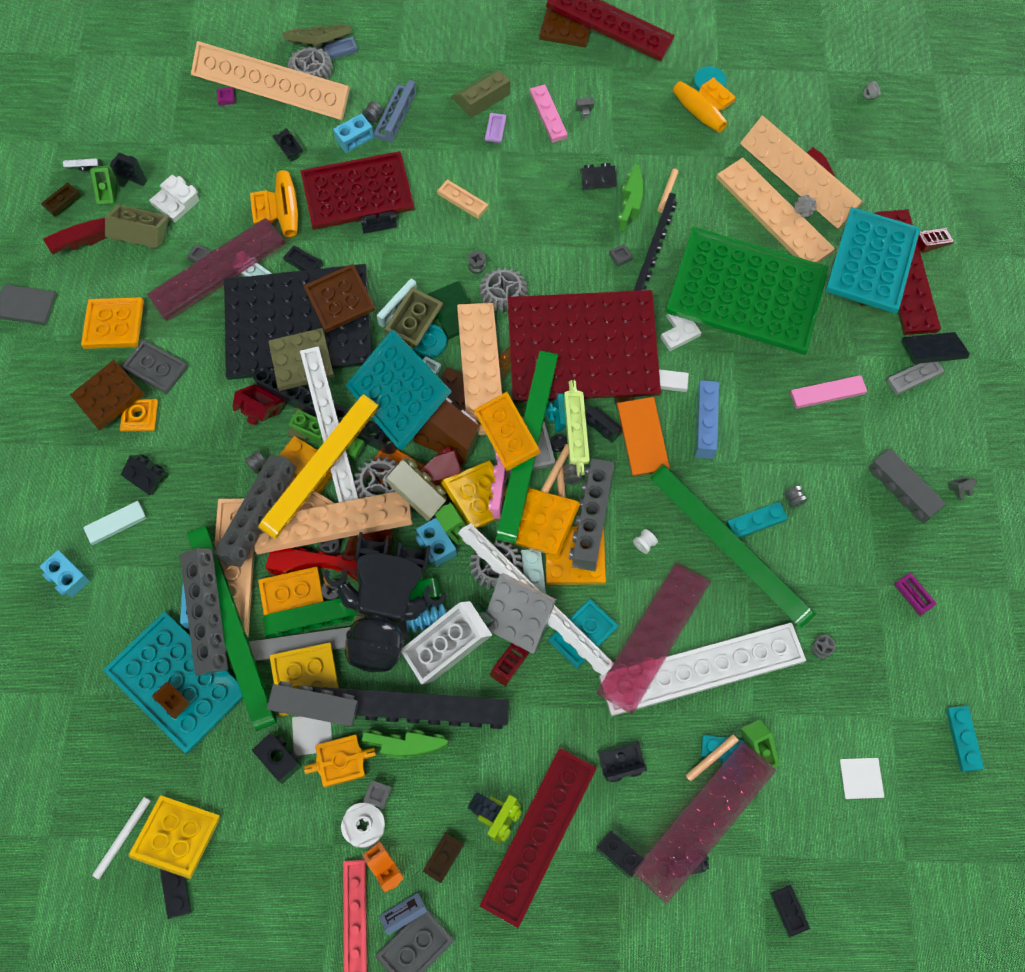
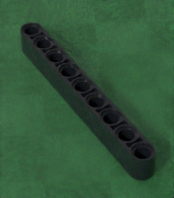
[253,368,397,454]

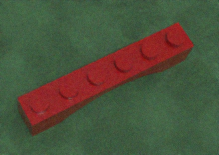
[265,548,358,582]

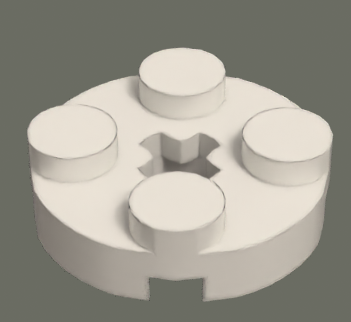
[341,803,385,848]

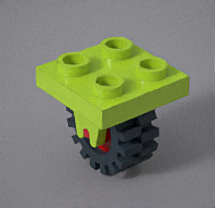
[467,792,522,845]

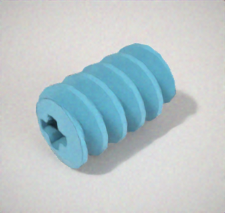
[406,604,446,633]

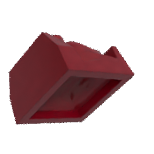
[233,384,286,425]

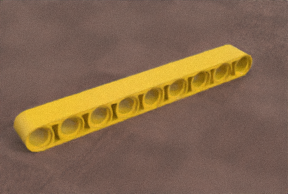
[258,394,379,539]

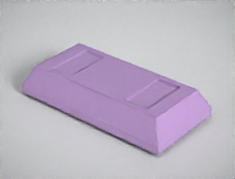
[485,113,506,143]

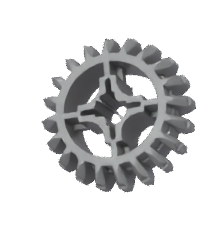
[288,46,333,80]
[479,267,528,313]
[354,456,396,498]
[470,539,523,591]

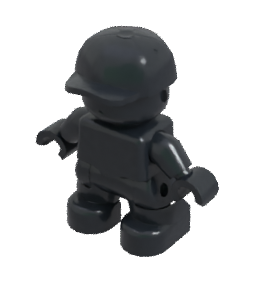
[324,532,446,673]

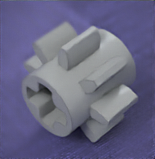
[795,195,817,217]

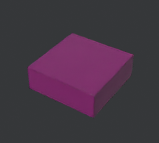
[217,87,235,106]

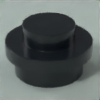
[550,434,568,453]

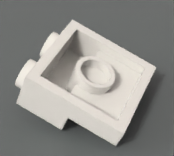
[149,174,199,223]

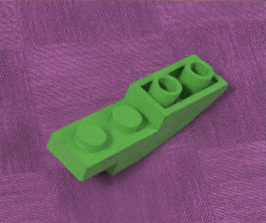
[617,164,643,231]
[288,410,365,460]
[362,730,449,758]

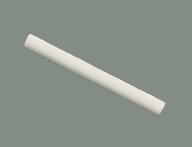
[92,797,151,880]

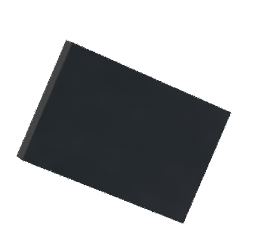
[901,332,970,364]

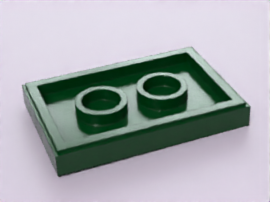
[427,281,470,339]

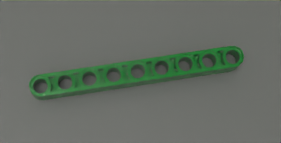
[262,578,440,638]

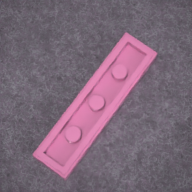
[790,375,867,409]

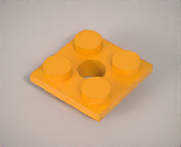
[120,399,158,431]

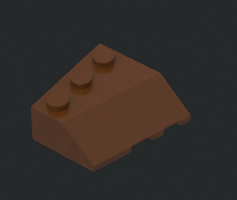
[414,398,481,464]

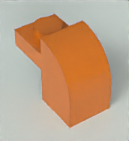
[362,842,404,893]

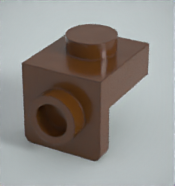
[152,682,190,719]

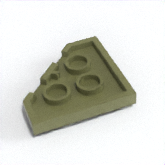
[283,24,352,46]

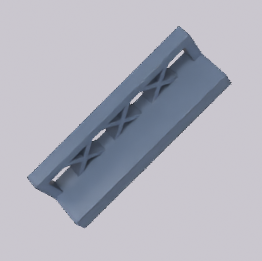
[374,80,416,143]

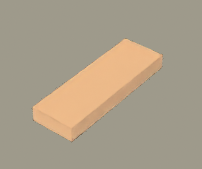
[437,179,489,219]

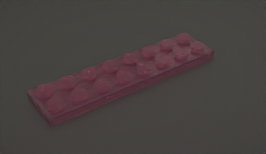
[147,218,286,321]
[597,563,711,715]
[632,742,777,905]

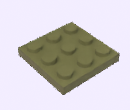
[269,328,334,391]

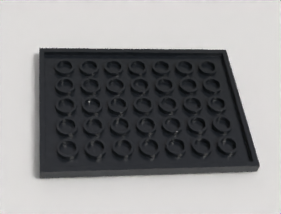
[224,264,372,380]

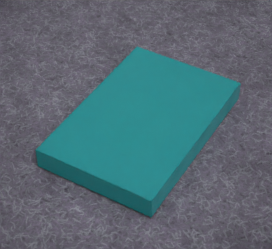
[548,599,619,669]

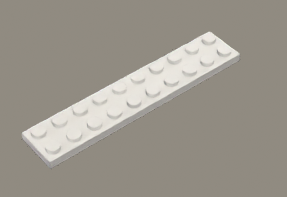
[599,622,806,717]

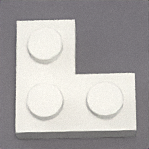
[660,314,701,351]

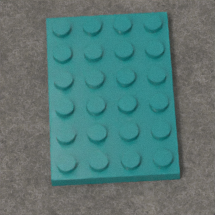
[825,207,920,314]
[345,329,452,450]
[103,611,243,755]

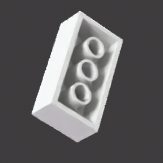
[401,601,492,685]

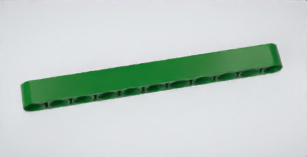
[496,351,558,544]
[649,463,816,628]
[187,525,277,731]

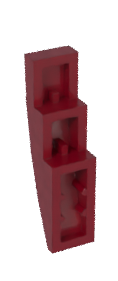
[43,218,107,255]

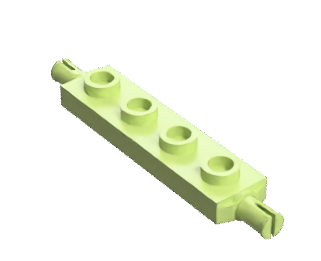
[564,380,590,476]

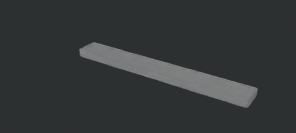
[249,620,409,662]

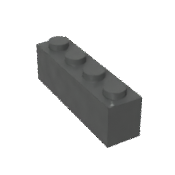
[869,448,946,524]
[267,681,359,727]

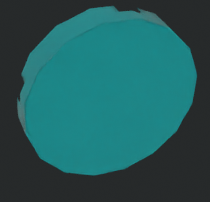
[694,66,727,92]
[412,325,447,359]

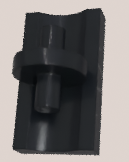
[272,128,303,161]

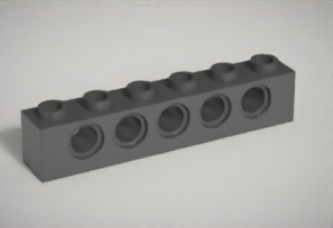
[213,455,297,567]
[569,459,614,572]
[180,548,228,676]

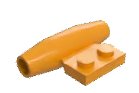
[673,78,736,133]
[250,170,298,237]

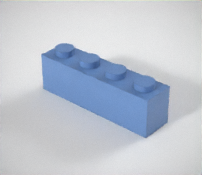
[695,380,719,459]

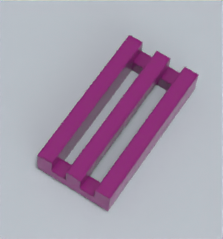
[894,572,937,616]

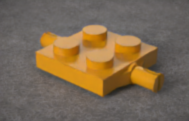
[304,735,376,788]

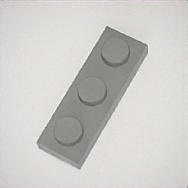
[886,362,944,396]

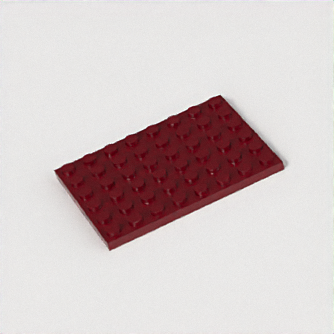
[507,290,661,403]

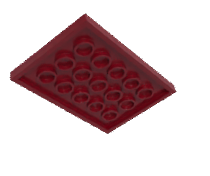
[300,151,415,230]

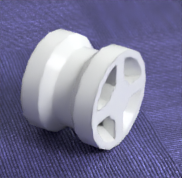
[633,529,658,554]

